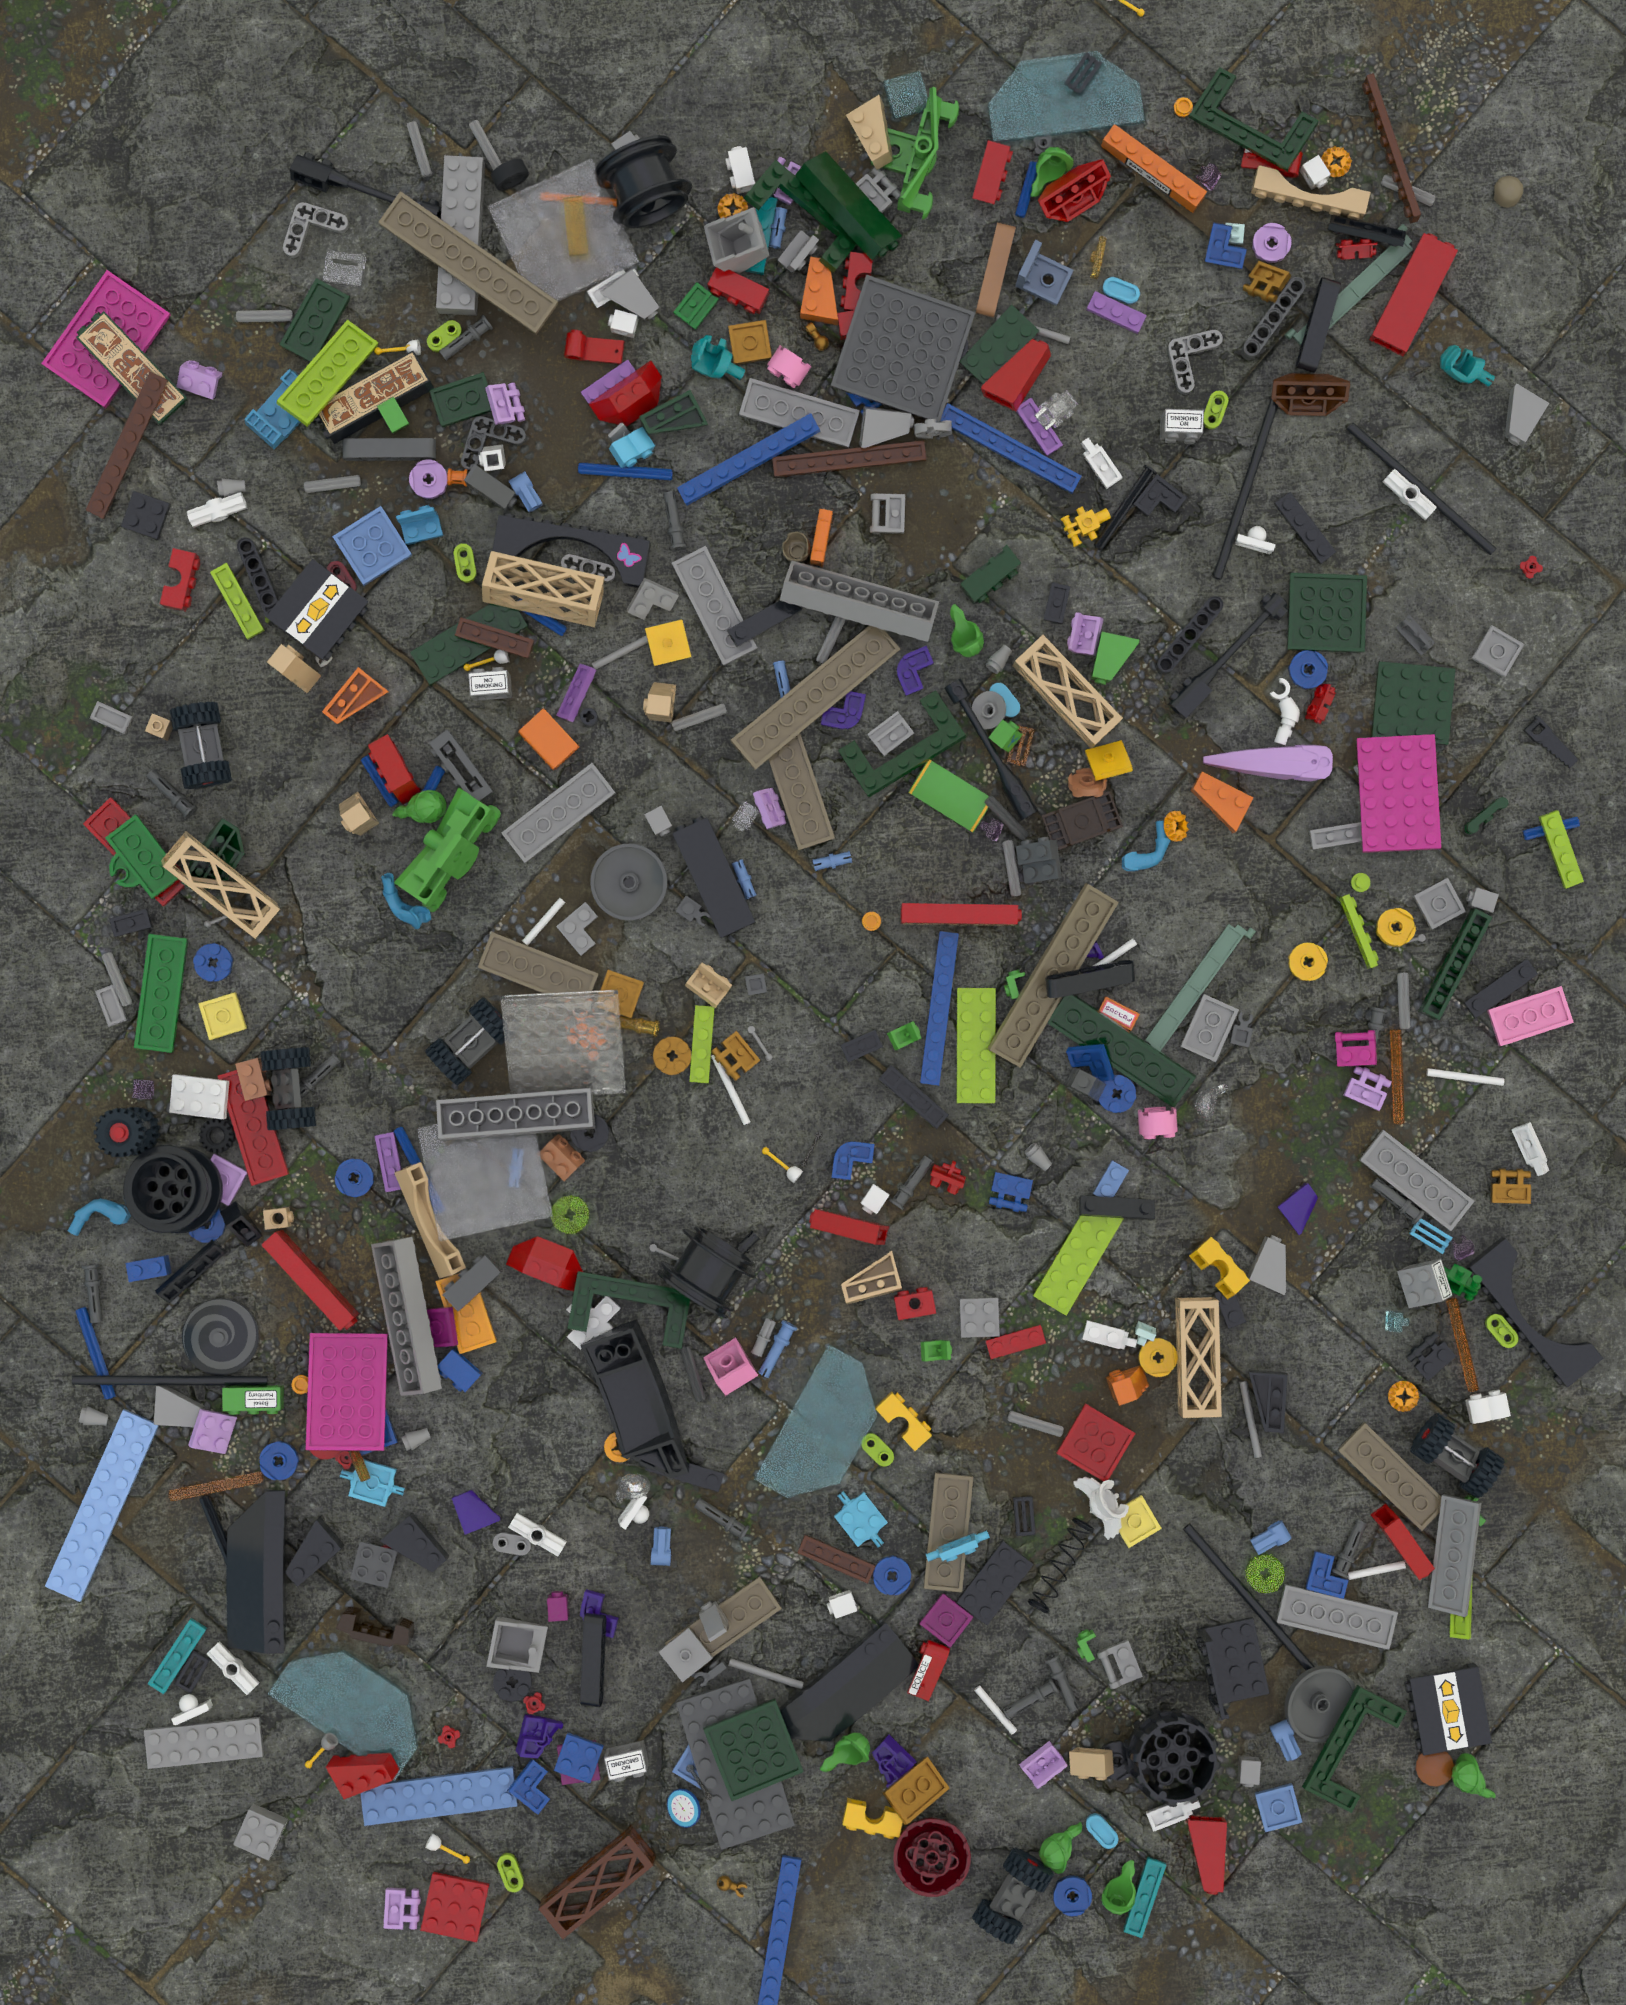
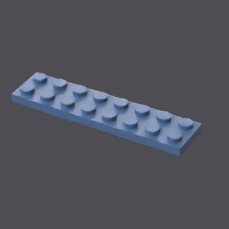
[360,1766,518,1826]

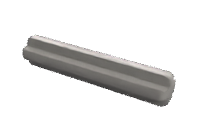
[469,120,502,170]
[407,121,432,178]
[1381,174,1435,206]
[236,310,293,322]
[304,475,361,493]
[816,616,845,664]
[672,704,727,731]
[1002,840,1021,897]
[102,952,132,1007]
[1397,972,1411,1029]
[1008,1411,1064,1437]

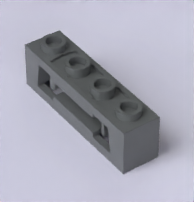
[429,729,494,803]

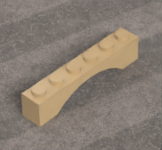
[1251,165,1371,220]
[394,1162,466,1279]

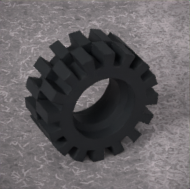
[198,1118,236,1153]

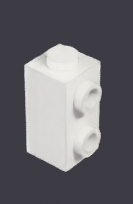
[725,146,755,194]
[479,445,506,471]

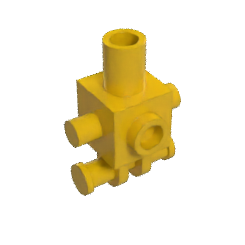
[1060,506,1111,547]

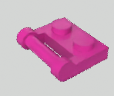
[1335,1030,1377,1067]

